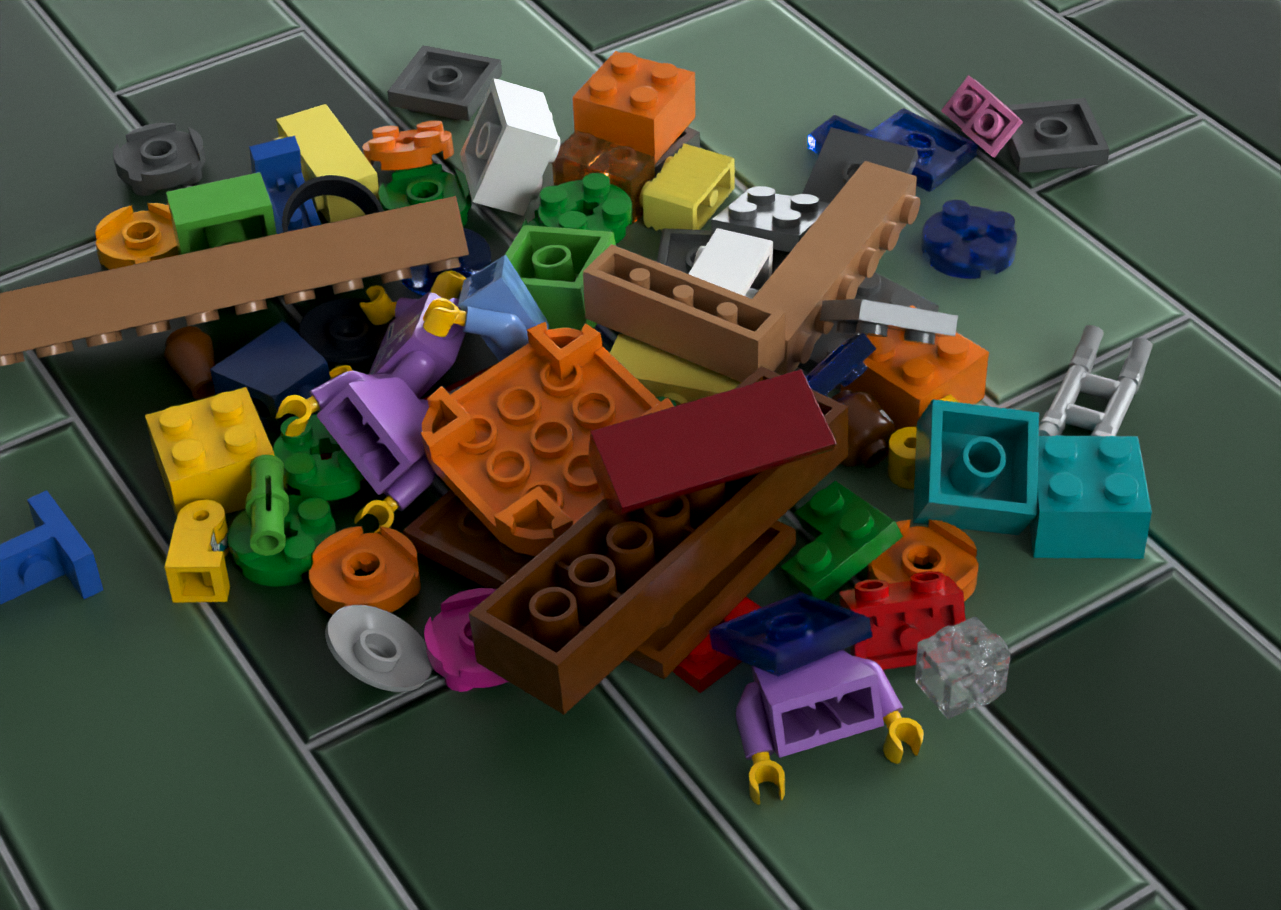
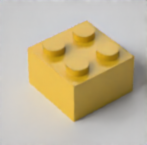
[145,387,275,518]

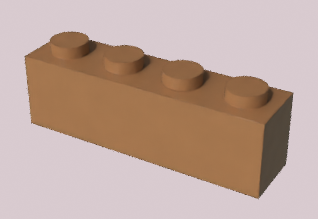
[583,244,786,382]

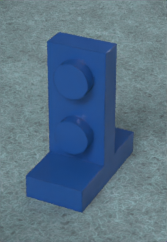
[249,136,321,234]
[0,490,103,605]

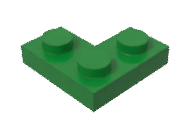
[781,481,903,604]

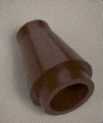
[164,326,216,400]

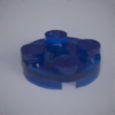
[921,200,1017,279]

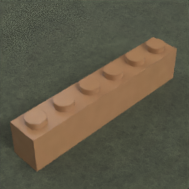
[752,161,920,375]

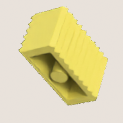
[639,143,735,231]

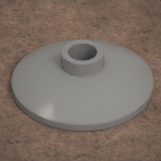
[325,605,433,692]

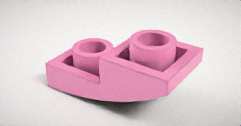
[941,75,1023,158]

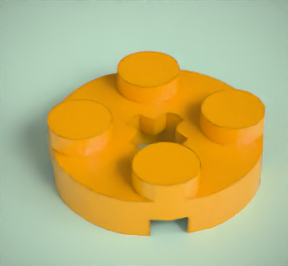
[95,203,179,270]

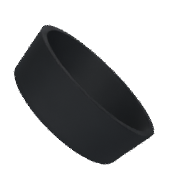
[282,175,384,233]

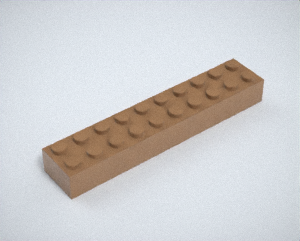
[0,196,469,367]

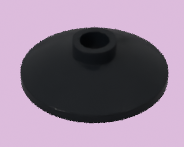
[299,298,395,364]

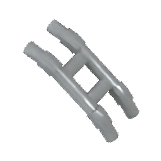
[1039,325,1153,436]

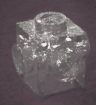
[915,616,1011,719]

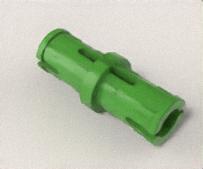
[245,455,289,556]

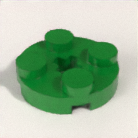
[378,163,472,226]
[538,173,633,244]
[273,414,365,501]
[228,495,337,587]

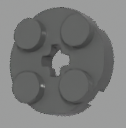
[113,122,206,196]

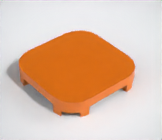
[420,322,674,556]

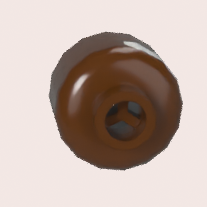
[831,390,895,468]

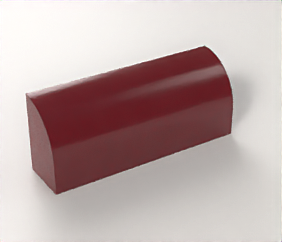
[588,369,837,515]

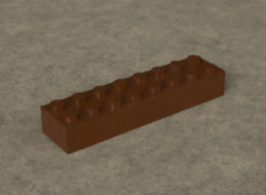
[469,366,848,715]

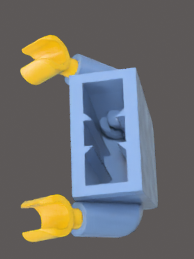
[423,255,549,362]

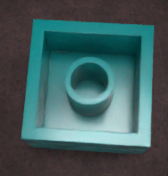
[913,399,1039,535]
[1029,435,1152,559]

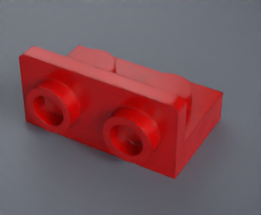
[839,571,968,670]

